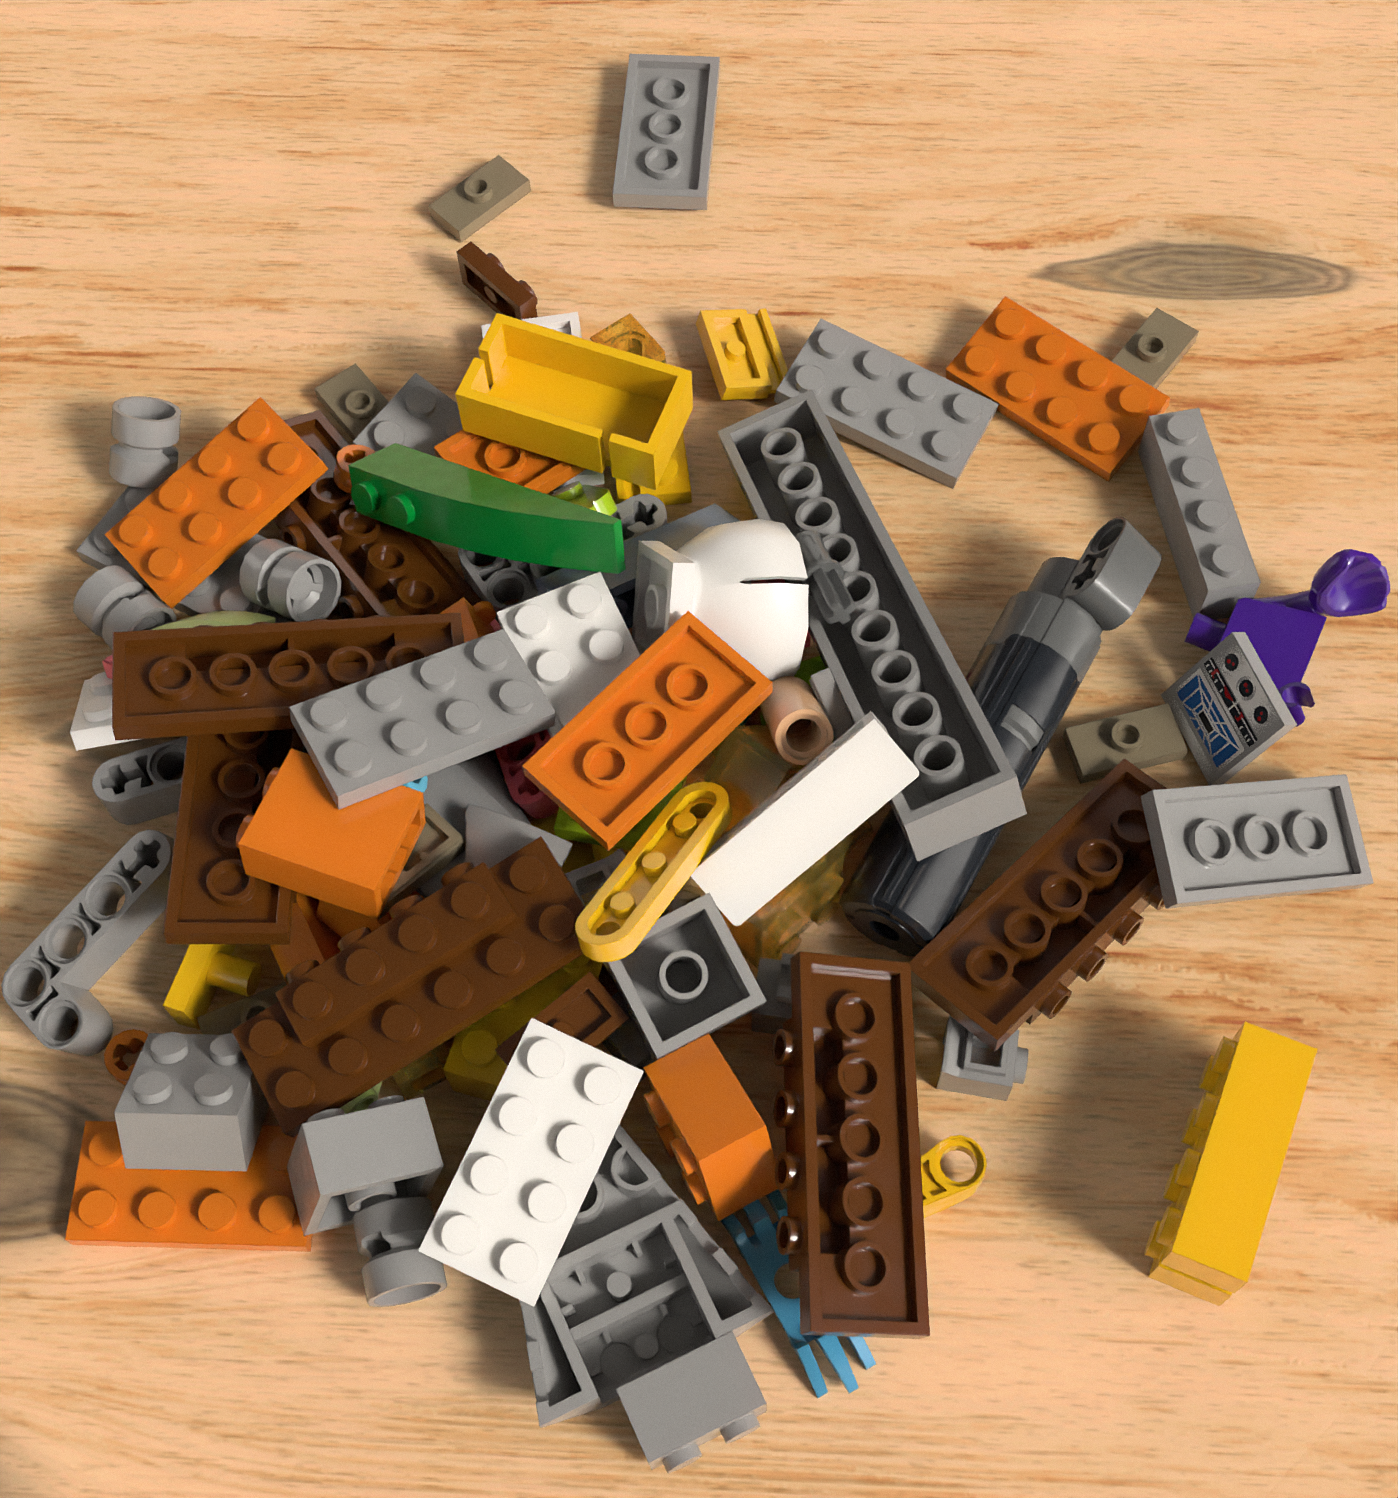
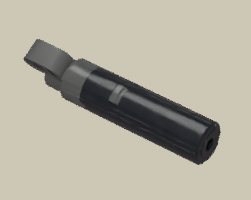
[839,517,1161,957]

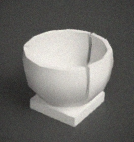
[632,519,809,681]

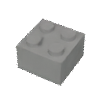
[603,892,767,1062]
[114,1032,269,1172]
[287,1095,444,1236]

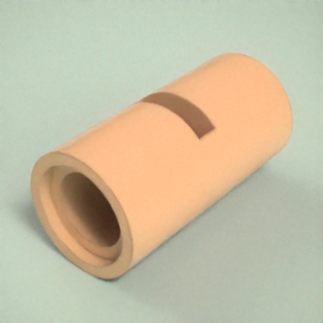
[760,676,834,765]

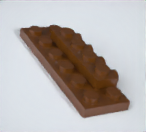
[271,410,482,619]
[112,613,464,741]
[163,729,309,945]
[908,758,1167,1052]
[232,836,585,1137]
[772,951,930,1339]

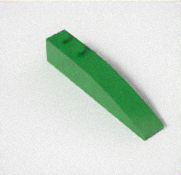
[348,443,626,574]

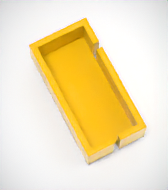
[455,313,693,490]
[1144,1021,1318,1306]

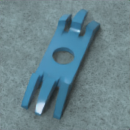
[720,1189,876,1398]

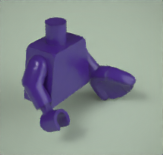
[1184,549,1390,727]

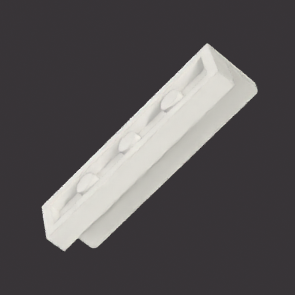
[691,711,919,926]

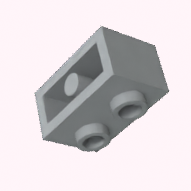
[616,1331,767,1473]

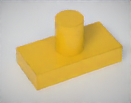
[162,944,262,1030]

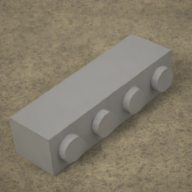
[1138,408,1261,620]

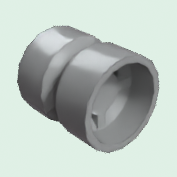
[109,396,181,488]
[239,538,341,622]
[73,565,176,650]
[352,1197,447,1307]

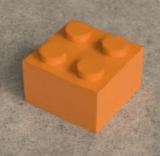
[643,1033,778,1221]

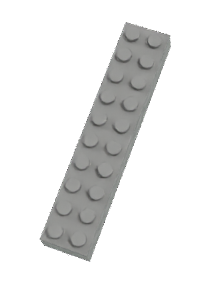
[717,389,1027,861]

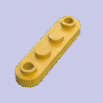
[575,782,732,962]

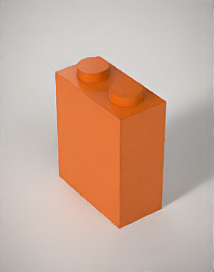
[236,748,426,920]

